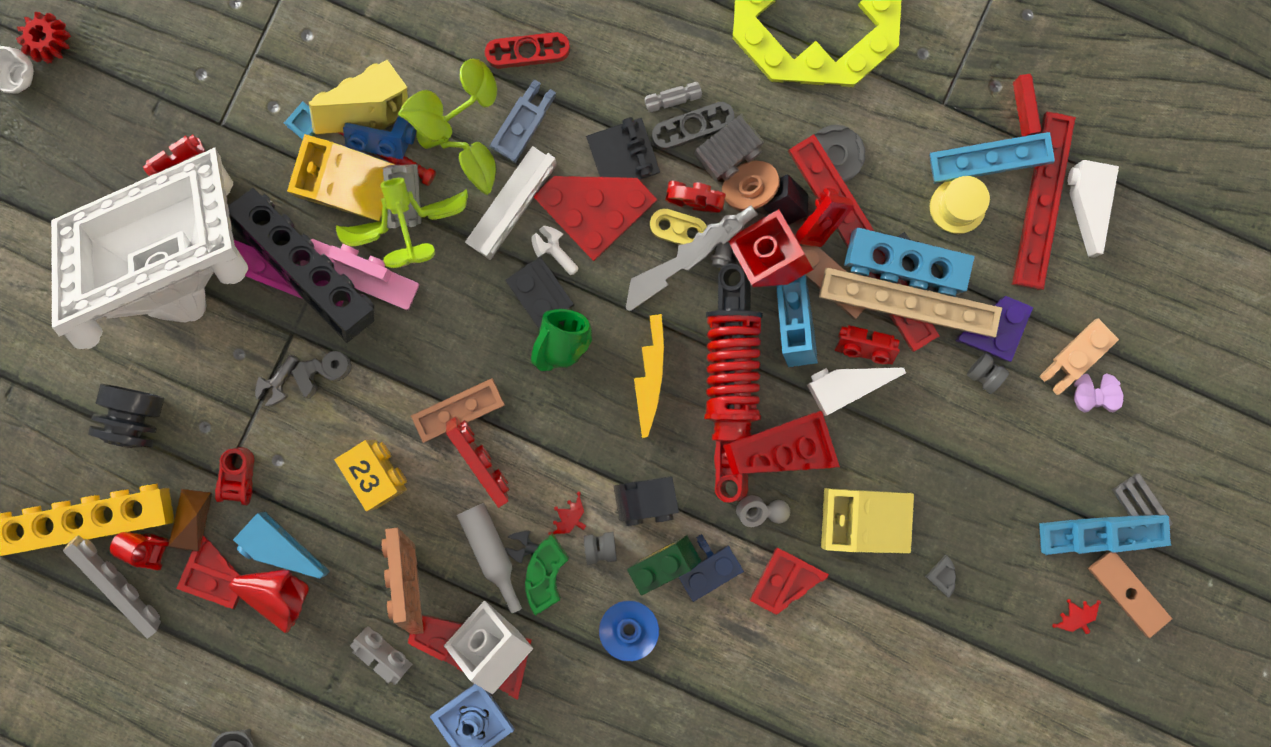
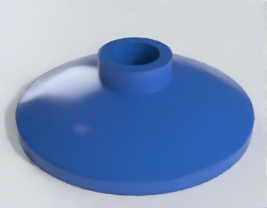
[599,601,659,661]

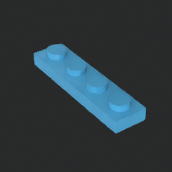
[929,132,1055,184]

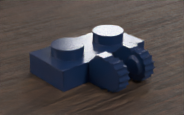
[678,534,744,602]

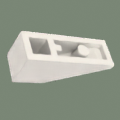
[1068,160,1119,258]
[807,368,906,416]

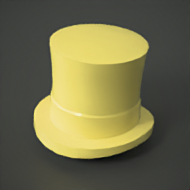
[929,176,990,234]

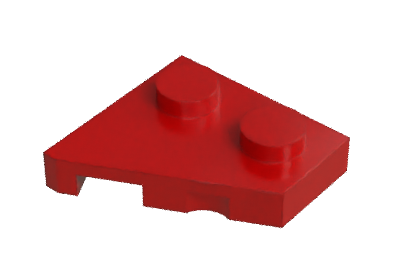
[176,536,241,610]
[749,547,829,615]

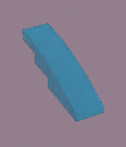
[1039,515,1171,555]

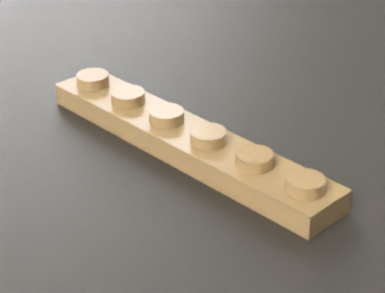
[819,268,1002,338]

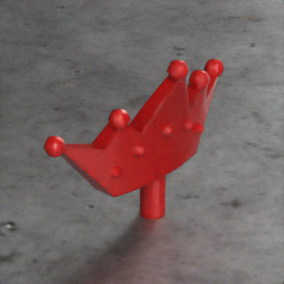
[548,491,586,535]
[1052,599,1101,634]

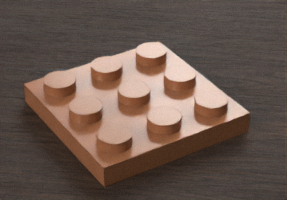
[382,528,424,635]

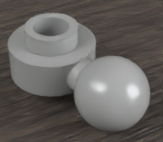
[736,495,790,527]

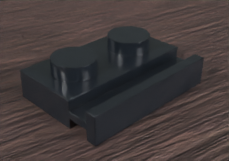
[505,256,574,329]

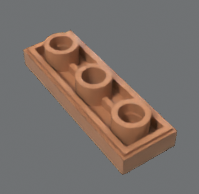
[1088,550,1172,638]

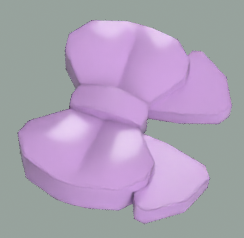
[1074,373,1123,413]

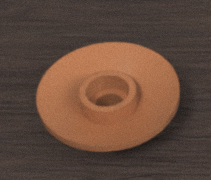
[722,161,780,211]

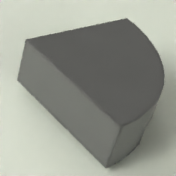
[925,555,956,598]

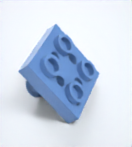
[430,684,515,747]

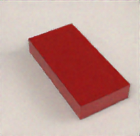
[1013,74,1041,137]

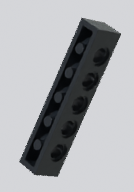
[228,188,375,343]

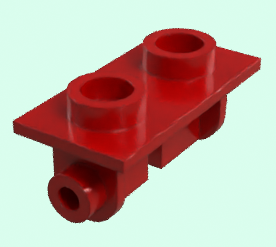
[143,134,206,176]
[835,325,900,365]

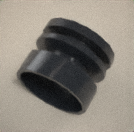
[88,384,164,448]

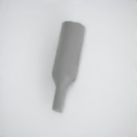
[457,503,522,614]

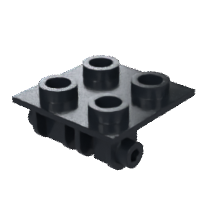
[586,117,660,180]

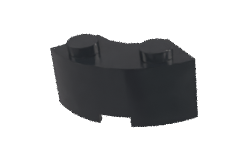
[613,476,679,526]

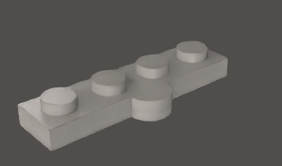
[63,535,161,639]

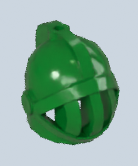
[531,309,592,371]

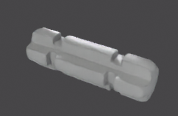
[645,82,702,112]

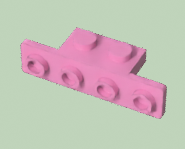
[300,239,419,310]

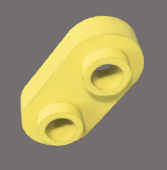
[650,209,707,245]

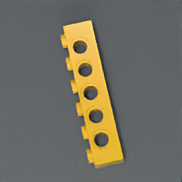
[0,484,174,556]

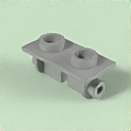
[350,626,413,685]

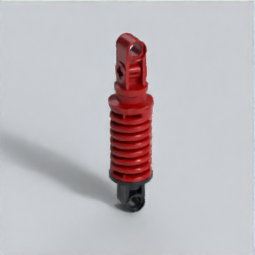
[704,264,763,503]

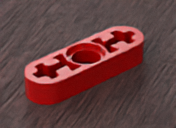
[485,32,570,69]

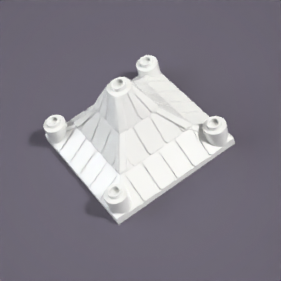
[51,148,248,349]

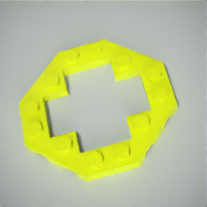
[732,0,902,87]

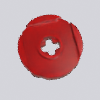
[665,181,726,213]

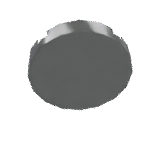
[815,125,865,182]

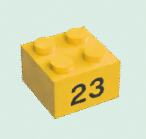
[334,440,407,512]

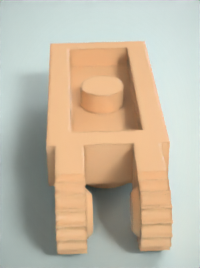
[1039,318,1119,395]

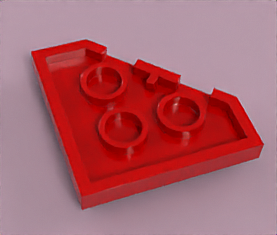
[533,176,658,261]

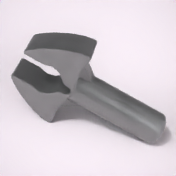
[255,355,299,406]

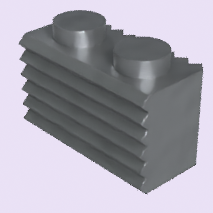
[694,114,764,182]

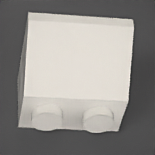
[444,601,533,694]

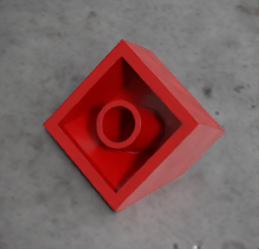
[728,209,814,287]

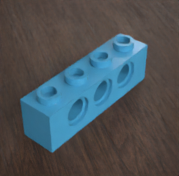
[844,227,975,297]

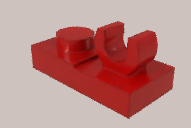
[795,188,855,247]

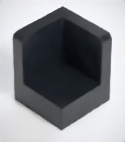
[763,174,808,225]

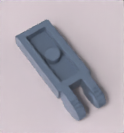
[489,80,556,163]

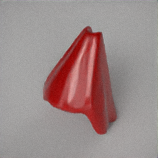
[229,570,309,634]

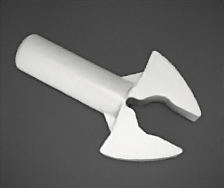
[531,226,578,275]

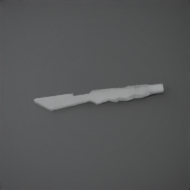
[626,205,758,311]

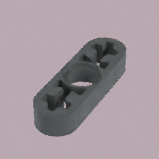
[652,102,734,151]

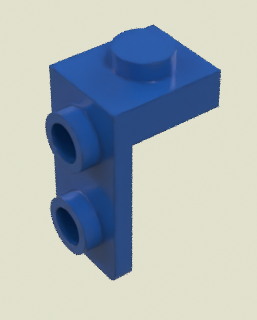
[343,115,416,159]

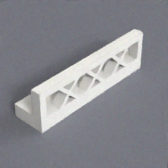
[465,146,557,260]

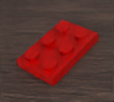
[446,416,510,508]

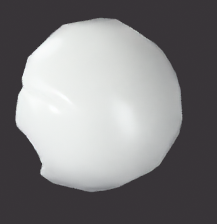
[0,46,34,94]

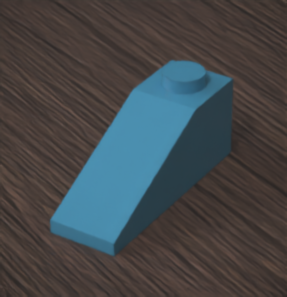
[776,274,818,367]
[233,512,330,578]

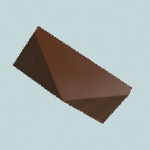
[168,489,212,552]

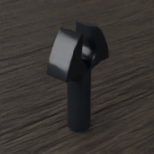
[505,530,540,563]

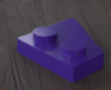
[956,296,1033,362]

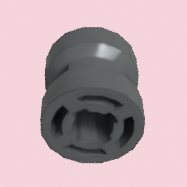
[967,353,1009,394]
[584,532,617,565]

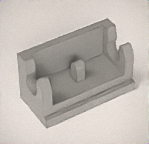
[383,164,422,228]

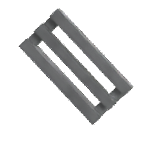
[1112,474,1173,526]

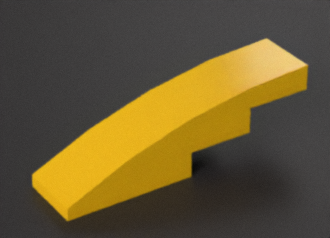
[634,314,664,438]

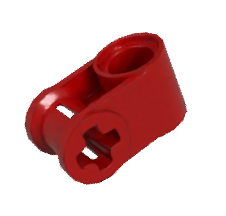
[215,447,255,506]
[110,532,170,570]

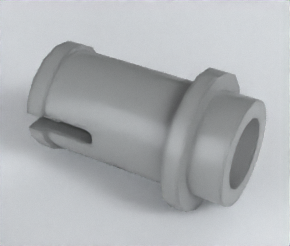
[711,242,734,269]

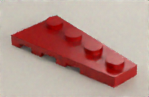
[723,410,840,475]
[408,614,532,700]

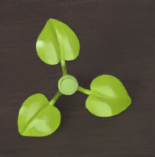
[398,59,497,195]
[336,178,468,268]

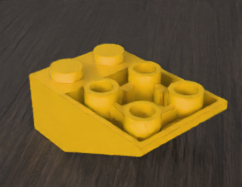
[287,134,394,222]

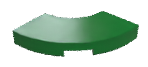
[525,533,569,616]

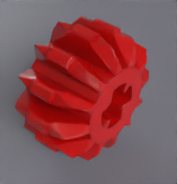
[16,12,71,64]

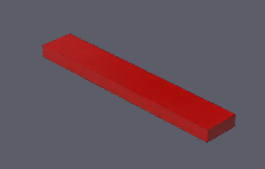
[1012,111,1076,290]

